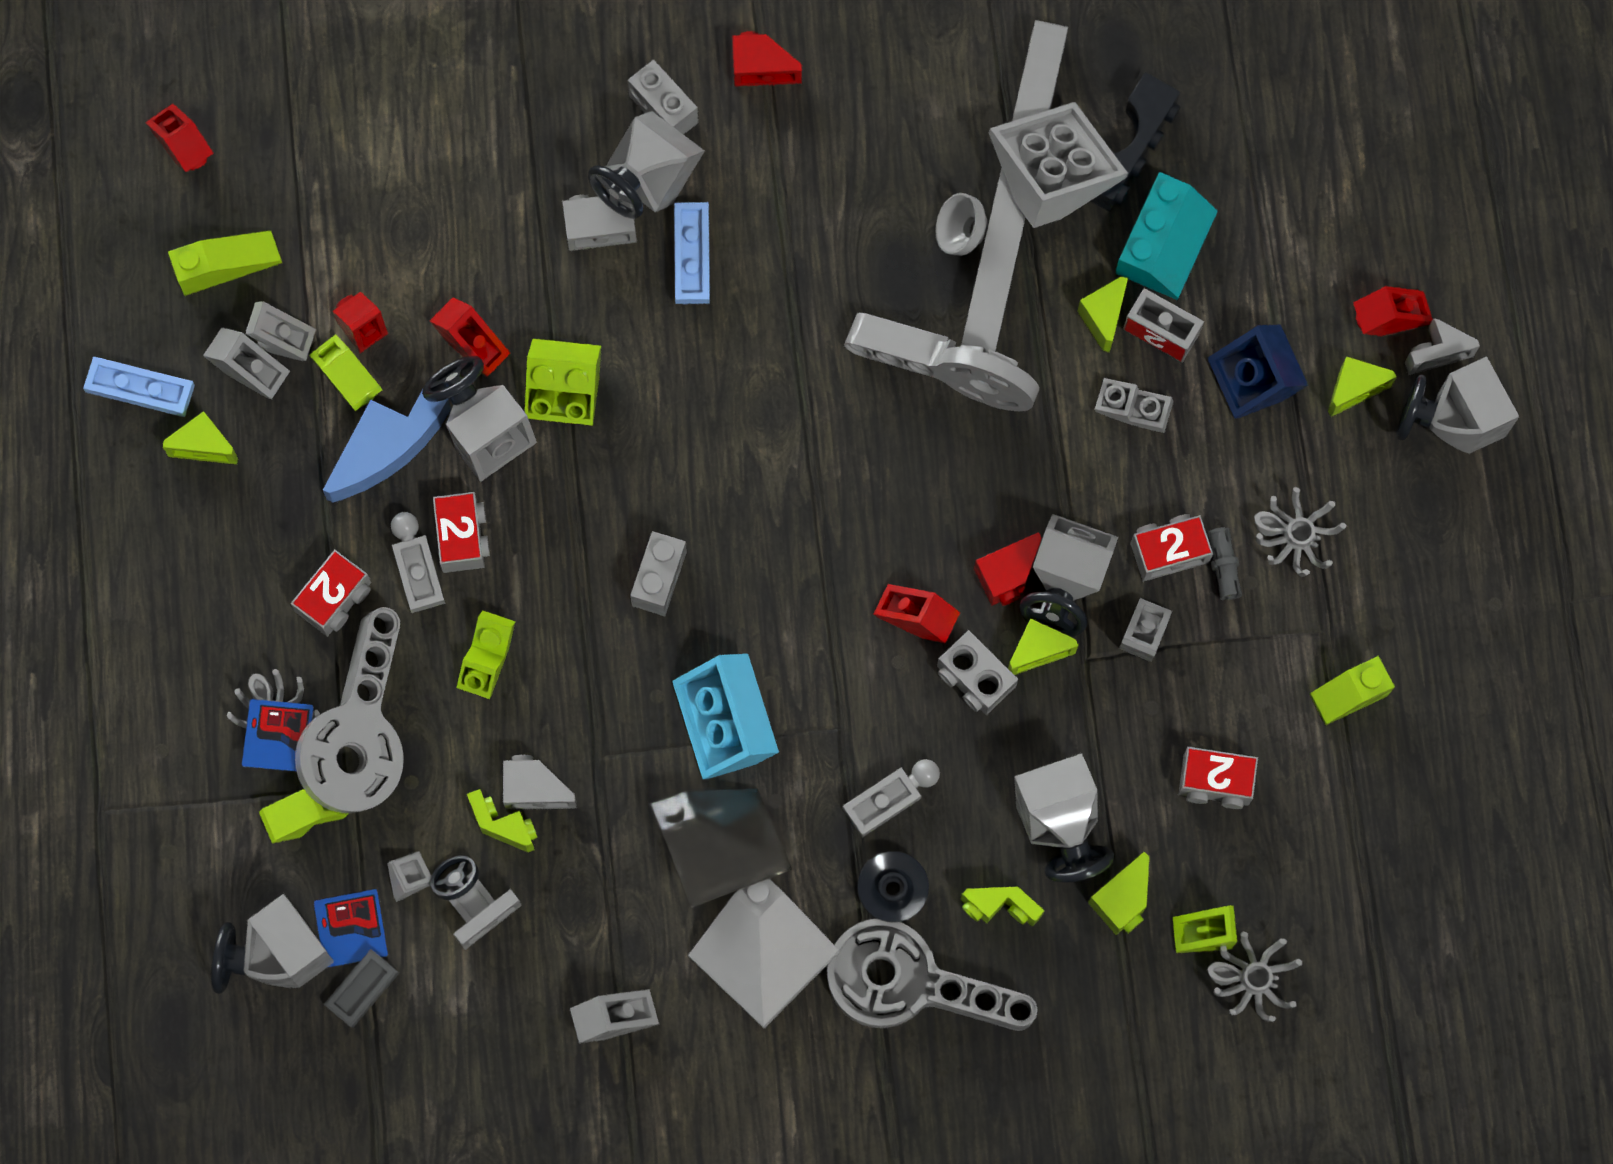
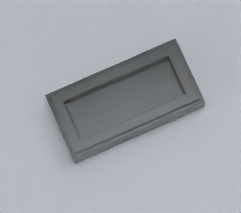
[324,949,399,1029]

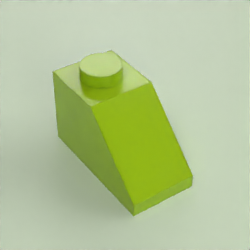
[1310,656,1395,725]
[1088,851,1149,935]

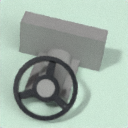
[430,856,522,950]

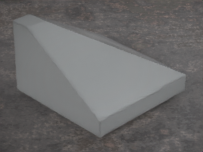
[388,851,432,902]

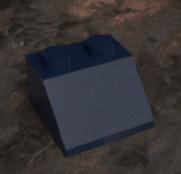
[1207,325,1308,419]

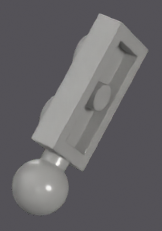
[391,512,445,613]
[842,759,940,838]

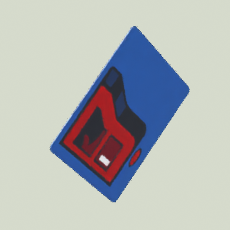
[242,699,314,771]
[314,889,388,968]

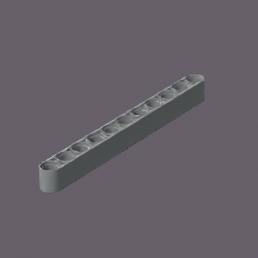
[961,20,1068,353]

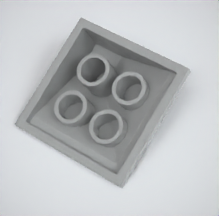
[989,102,1128,228]
[688,870,840,1028]

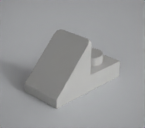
[245,302,316,361]
[1405,319,1480,375]
[1120,598,1172,662]

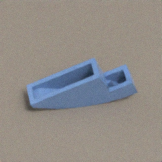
[323,389,451,502]

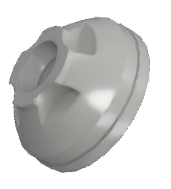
[936,193,988,256]

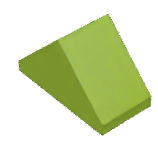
[1077,277,1128,352]
[1328,357,1397,417]
[163,411,238,464]
[1008,618,1078,675]
[1173,906,1237,953]

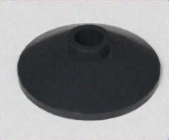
[857,851,929,923]

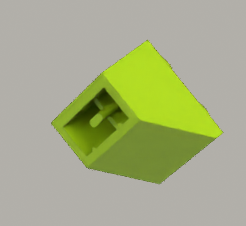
[525,339,601,426]

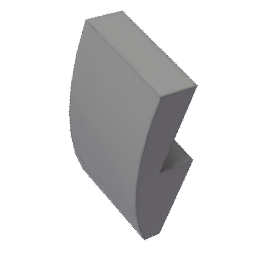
[1095,378,1173,433]

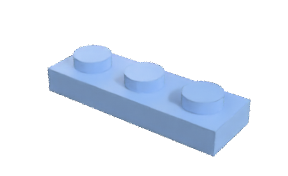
[674,202,710,304]
[83,356,195,417]

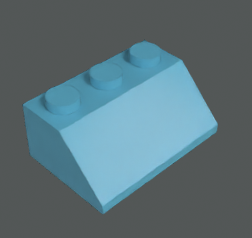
[672,654,779,780]

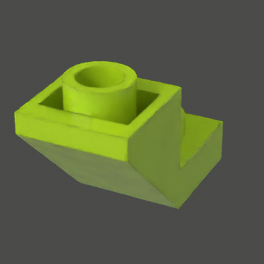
[309,334,382,411]
[457,610,515,699]
[259,789,349,843]
[467,789,538,852]
[960,887,1044,927]

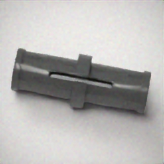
[1208,527,1243,600]

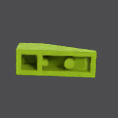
[168,231,282,296]

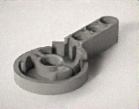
[844,313,1039,411]
[295,607,404,813]
[827,919,1037,1031]

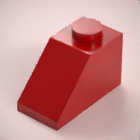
[732,31,802,86]
[145,104,213,172]
[1353,286,1433,336]
[333,292,388,353]
[430,297,510,377]
[974,532,1042,606]
[873,584,960,643]

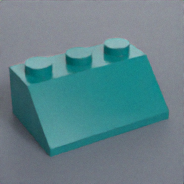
[1115,172,1218,300]

